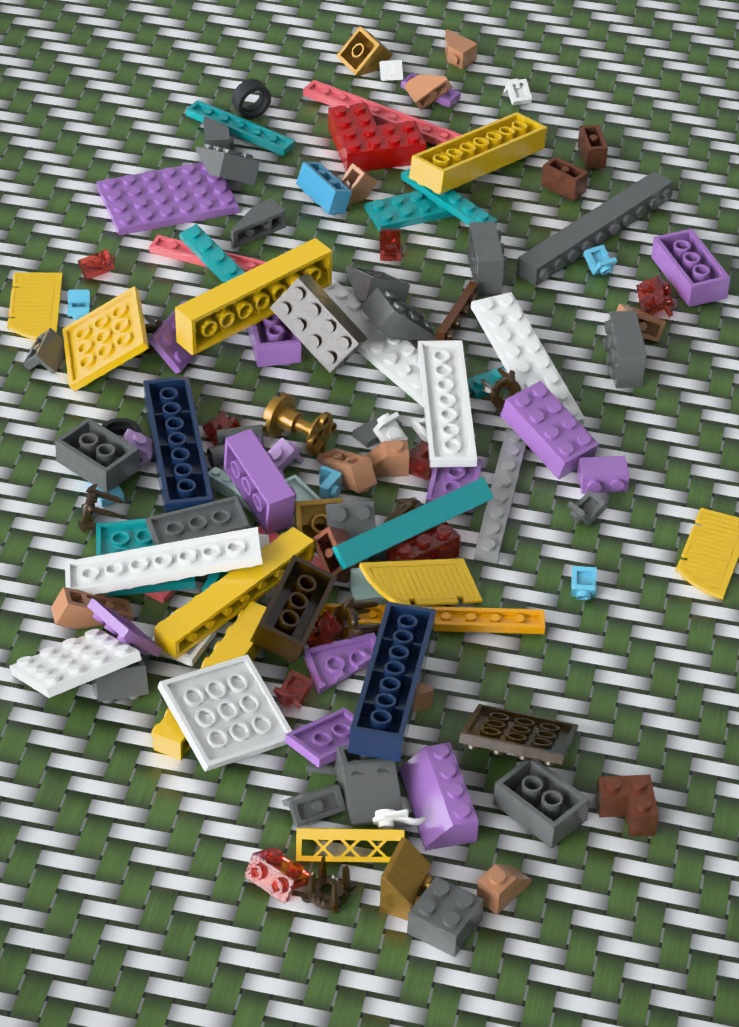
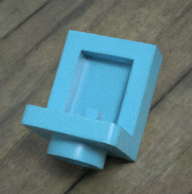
[583,245,617,276]
[67,289,91,320]
[319,466,342,499]
[571,566,597,600]

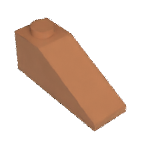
[316,448,377,493]
[51,587,134,629]

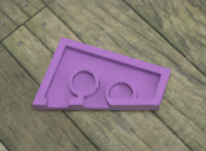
[303,632,376,695]

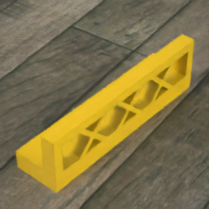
[296,828,404,862]

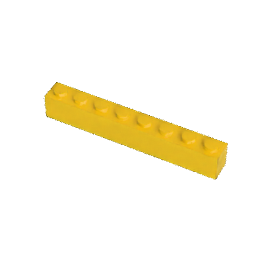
[154,527,314,659]
[151,601,266,760]

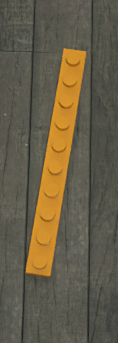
[313,603,545,634]

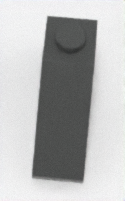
[231,198,286,249]

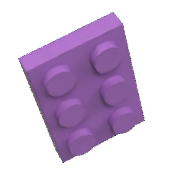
[148,300,196,374]
[426,459,483,513]
[87,598,163,657]
[285,707,354,768]

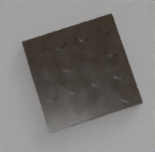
[459,704,579,766]

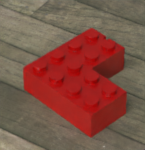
[328,103,426,171]

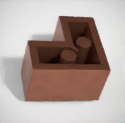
[595,774,659,837]

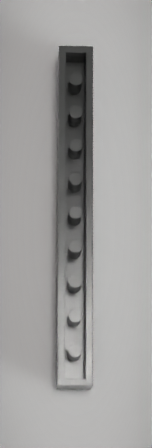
[516,171,673,286]

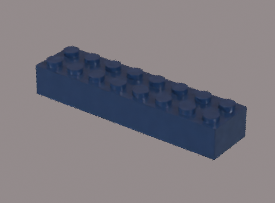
[143,376,213,513]
[348,601,436,762]

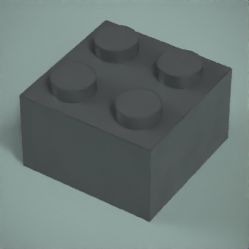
[407,876,484,957]

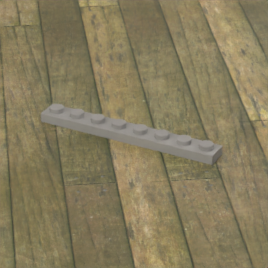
[474,429,527,564]

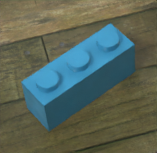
[296,162,352,215]

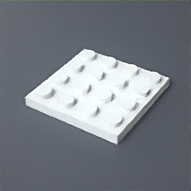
[10,629,142,698]
[158,654,292,772]

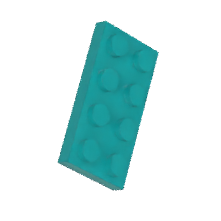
[365,191,454,233]

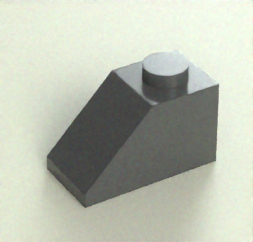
[204,117,234,150]

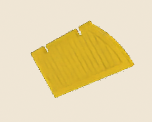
[7,272,63,340]
[676,508,739,600]
[359,558,482,606]

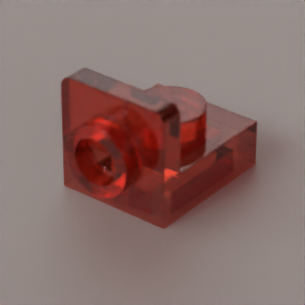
[379,229,401,261]

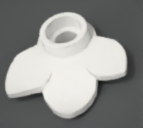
[373,809,426,829]

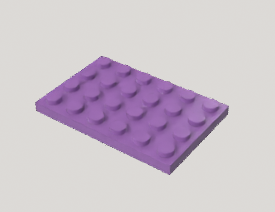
[96,162,239,236]

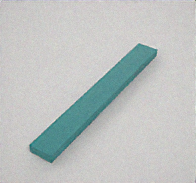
[332,477,494,570]

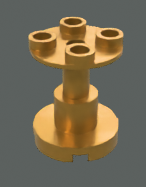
[262,392,337,455]

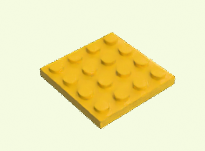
[62,286,149,392]

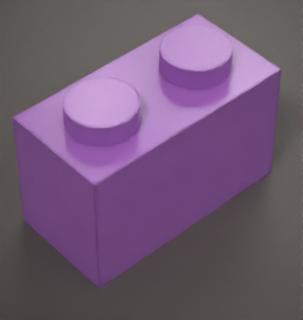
[577,456,630,494]

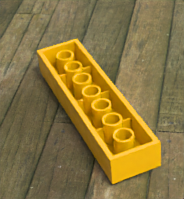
[409,112,548,194]
[175,238,332,355]

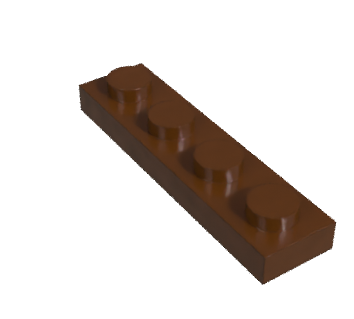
[435,280,479,341]

